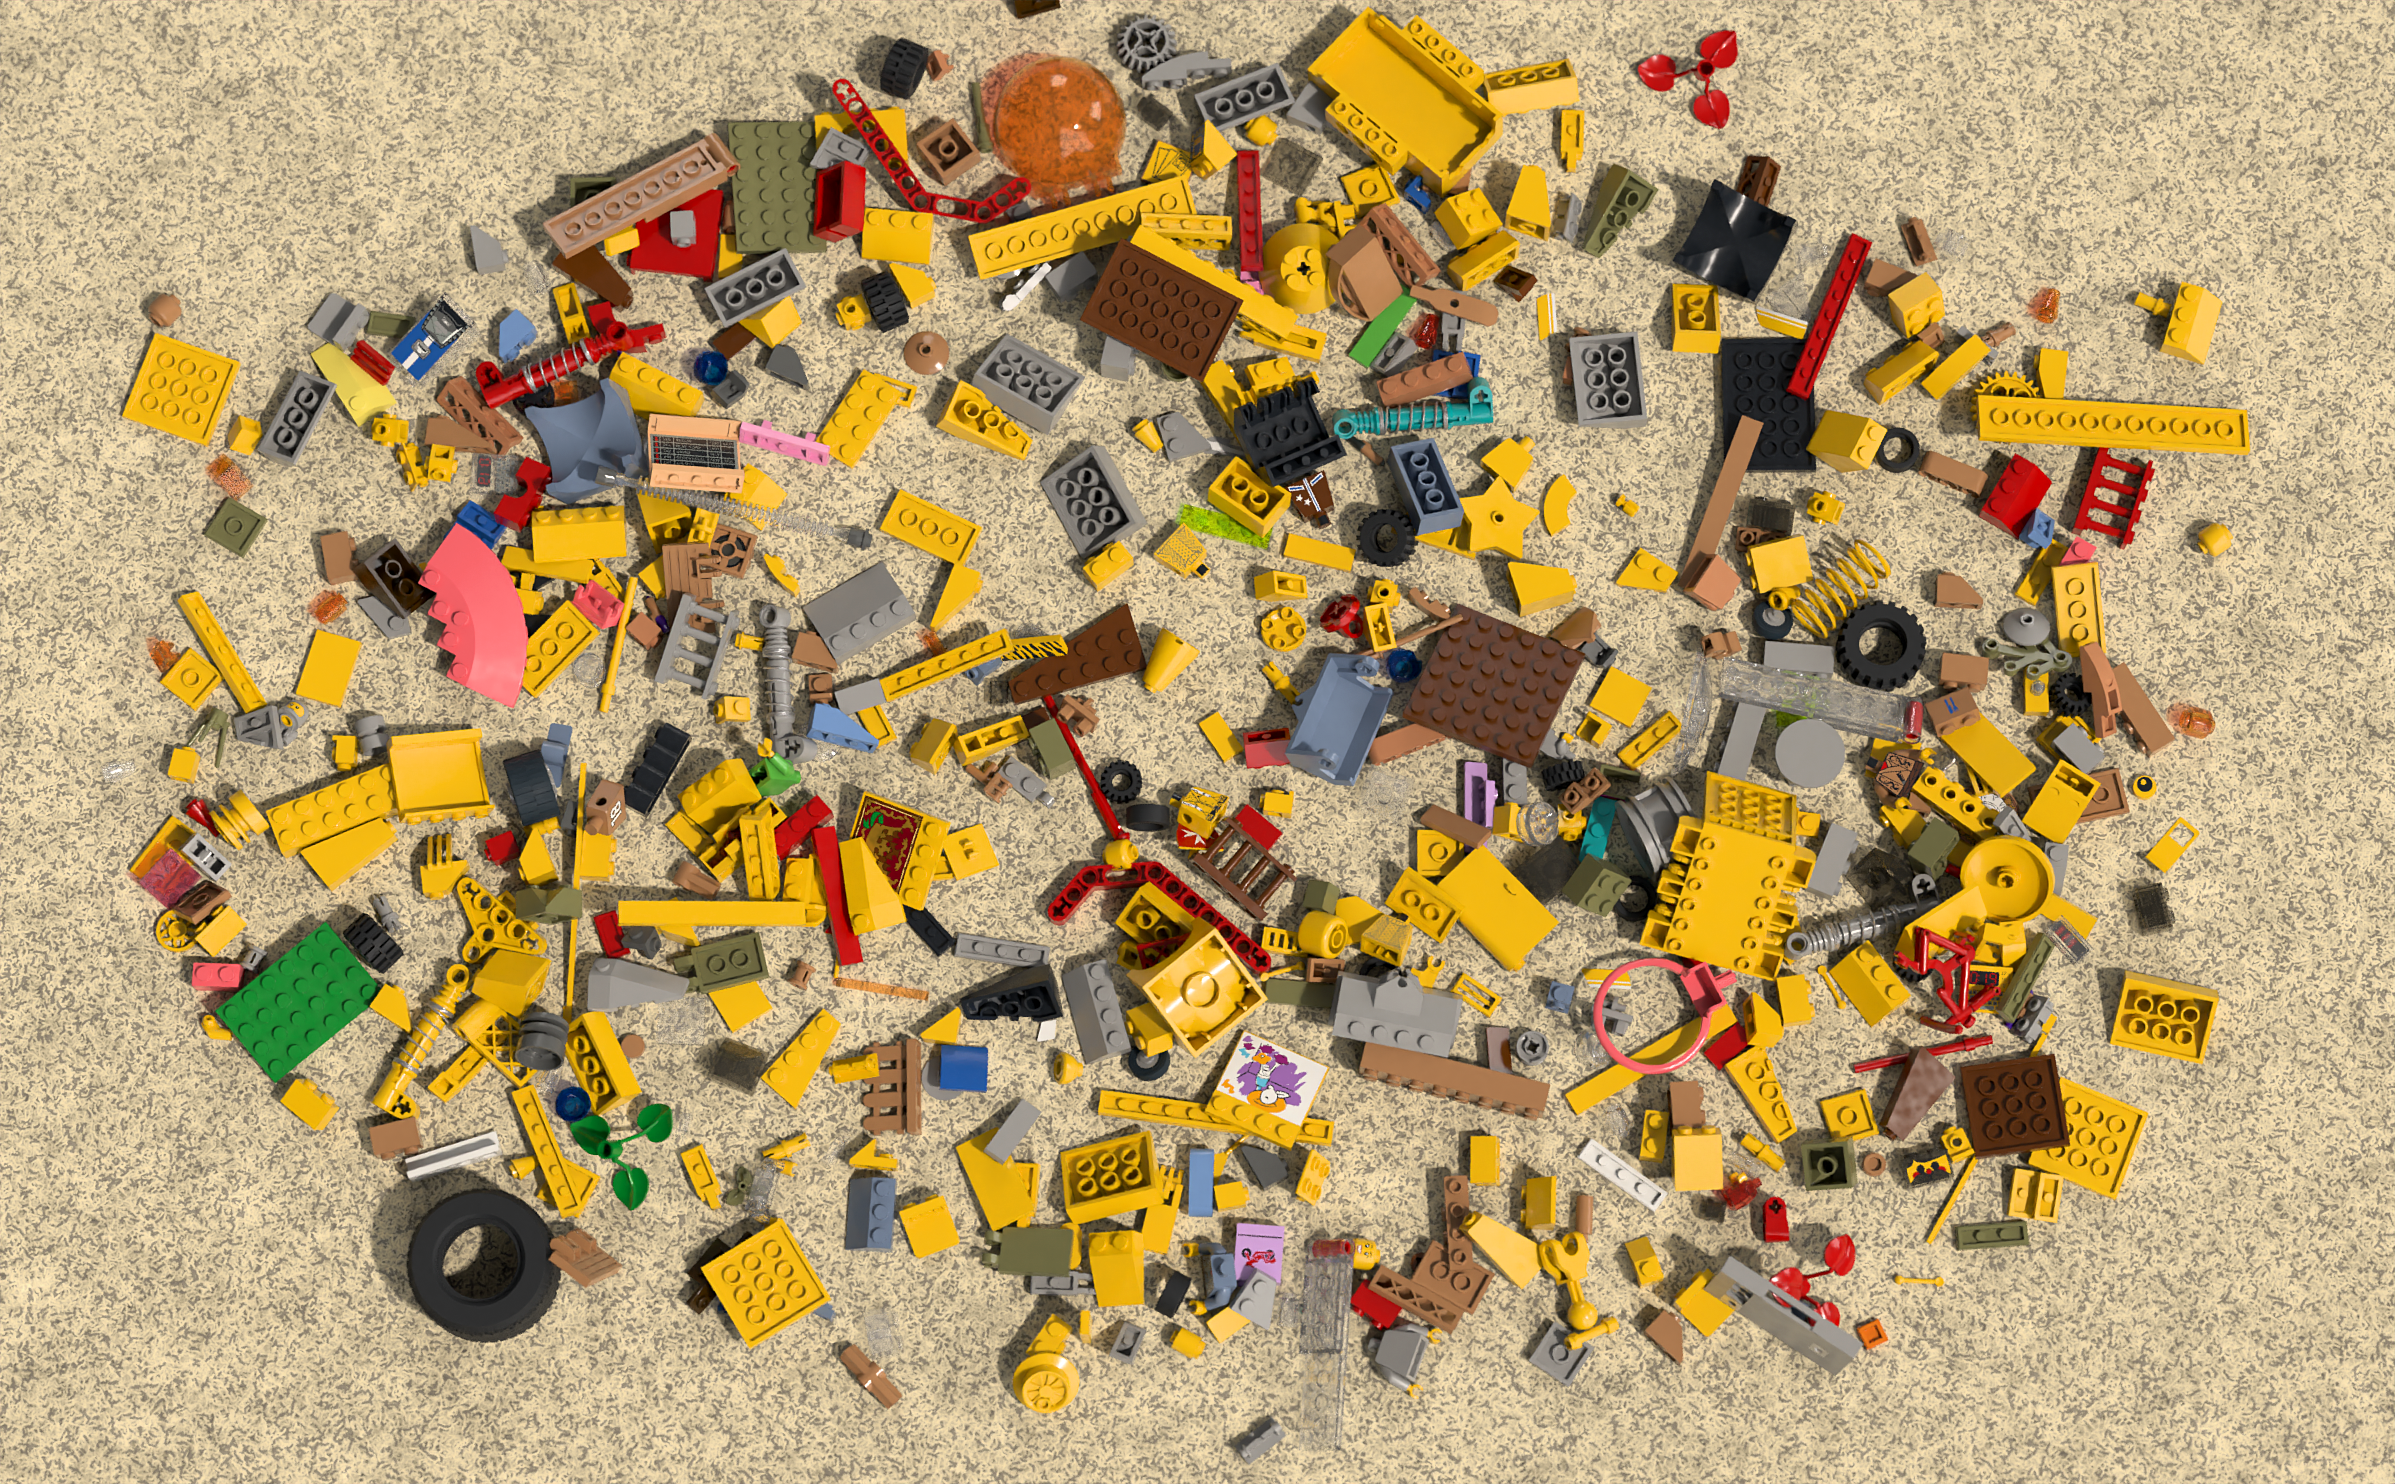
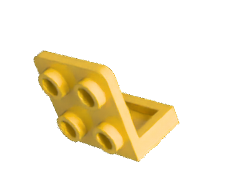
[899,1194,960,1259]
[1673,1268,1735,1337]

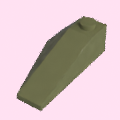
[1582,163,1659,258]

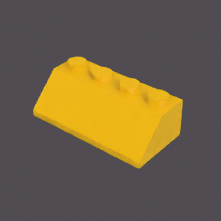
[1482,58,1579,117]
[609,352,705,421]
[532,505,627,563]
[1895,882,1988,971]
[565,1011,642,1116]

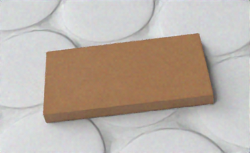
[2027,768,2130,825]

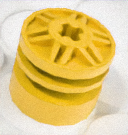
[209,789,270,851]

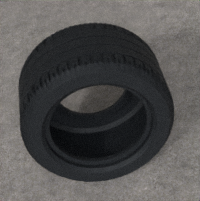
[406,1188,562,1343]

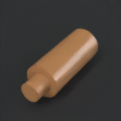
[1575,1195,1594,1243]

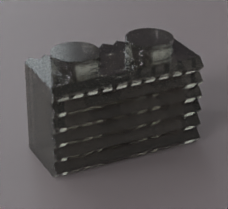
[1745,496,1796,536]
[2131,882,2175,936]

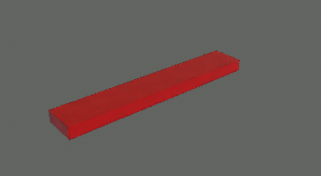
[1236,150,1264,272]
[810,825,863,967]

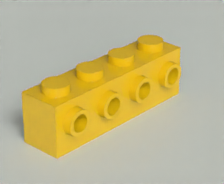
[1910,766,1999,842]

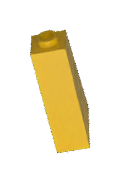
[300,817,398,891]
[1459,1211,1553,1289]

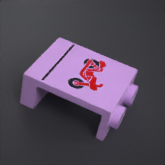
[1234,1223,1284,1287]

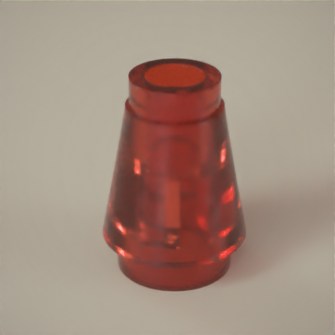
[1414,314,1439,349]

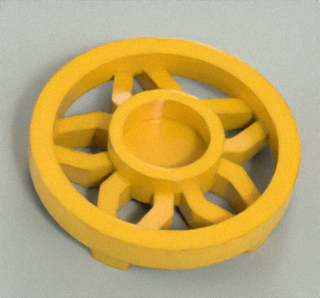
[156,910,199,953]

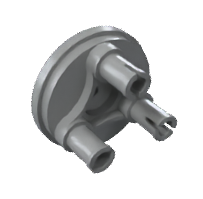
[1775,719,1845,788]

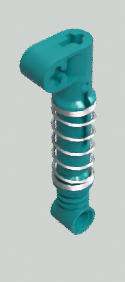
[1332,377,1493,439]

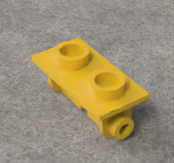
[396,442,429,492]
[829,1053,879,1084]

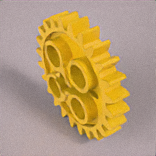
[1970,371,2044,445]

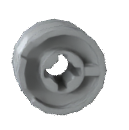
[1516,1031,1549,1066]

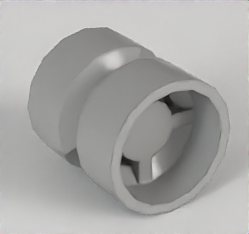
[354,715,389,756]

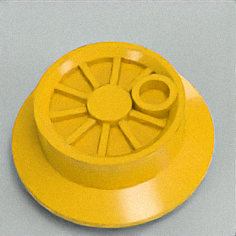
[1012,1352,1079,1413]

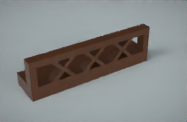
[1736,156,1781,207]

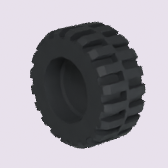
[1835,600,1927,693]

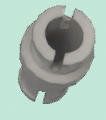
[372,896,402,933]

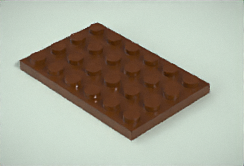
[1080,238,1244,382]

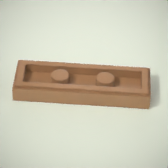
[1420,804,1491,849]

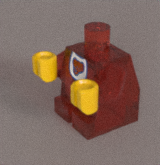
[1719,1172,1762,1211]

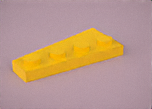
[761,1009,841,1109]
[1724,1045,1798,1145]

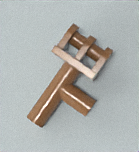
[965,762,1013,804]

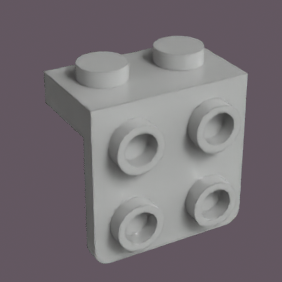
[308,293,370,352]

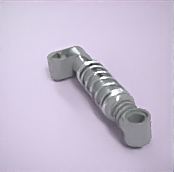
[759,604,818,765]
[1783,874,1942,960]

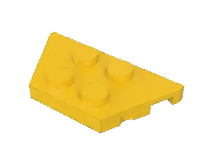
[1391,512,1476,560]

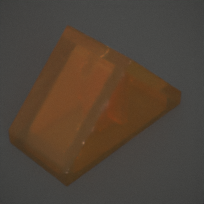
[206,453,253,501]

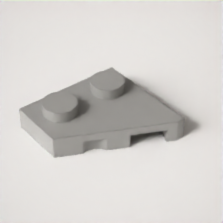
[810,128,871,169]

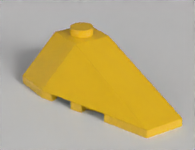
[936,380,1033,461]
[839,837,907,935]

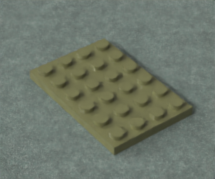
[727,122,827,254]

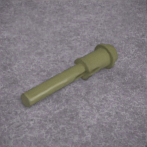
[971,82,994,154]

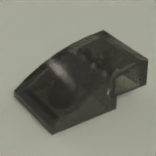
[1511,836,1581,907]

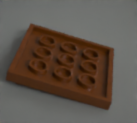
[1961,1054,2070,1160]

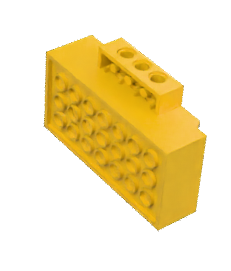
[1307,6,1503,198]

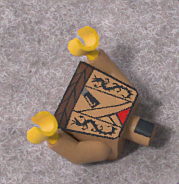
[1865,747,1937,815]

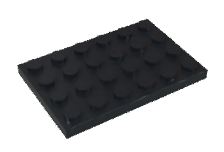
[1721,338,1816,473]

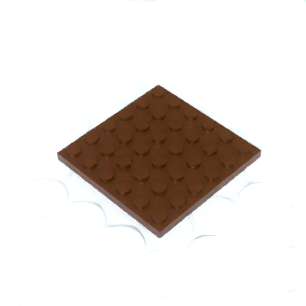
[1402,604,1585,769]

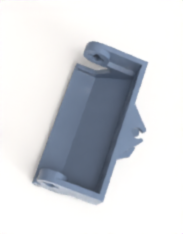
[1285,653,1394,786]

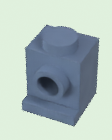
[1545,981,1575,1014]

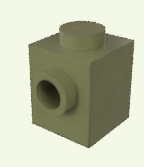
[1303,880,1340,915]

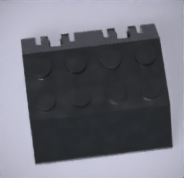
[1234,377,1347,488]

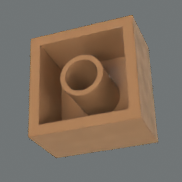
[917,118,981,187]
[1667,1080,1706,1136]

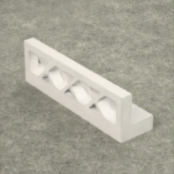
[405,1131,503,1183]

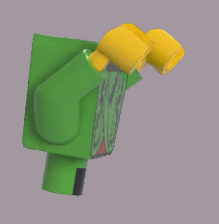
[748,738,801,797]

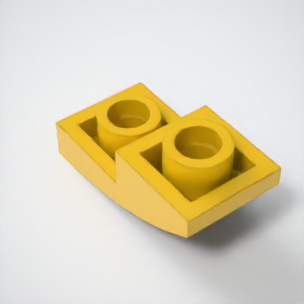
[764,554,801,598]

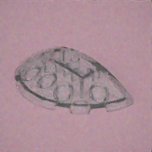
[1670,646,1713,780]

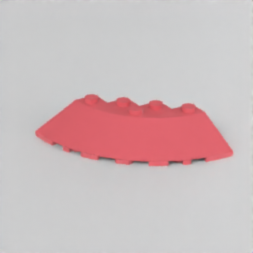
[418,523,528,708]

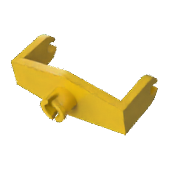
[1965,923,2016,964]

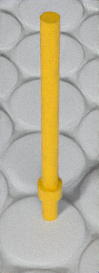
[599,577,638,713]

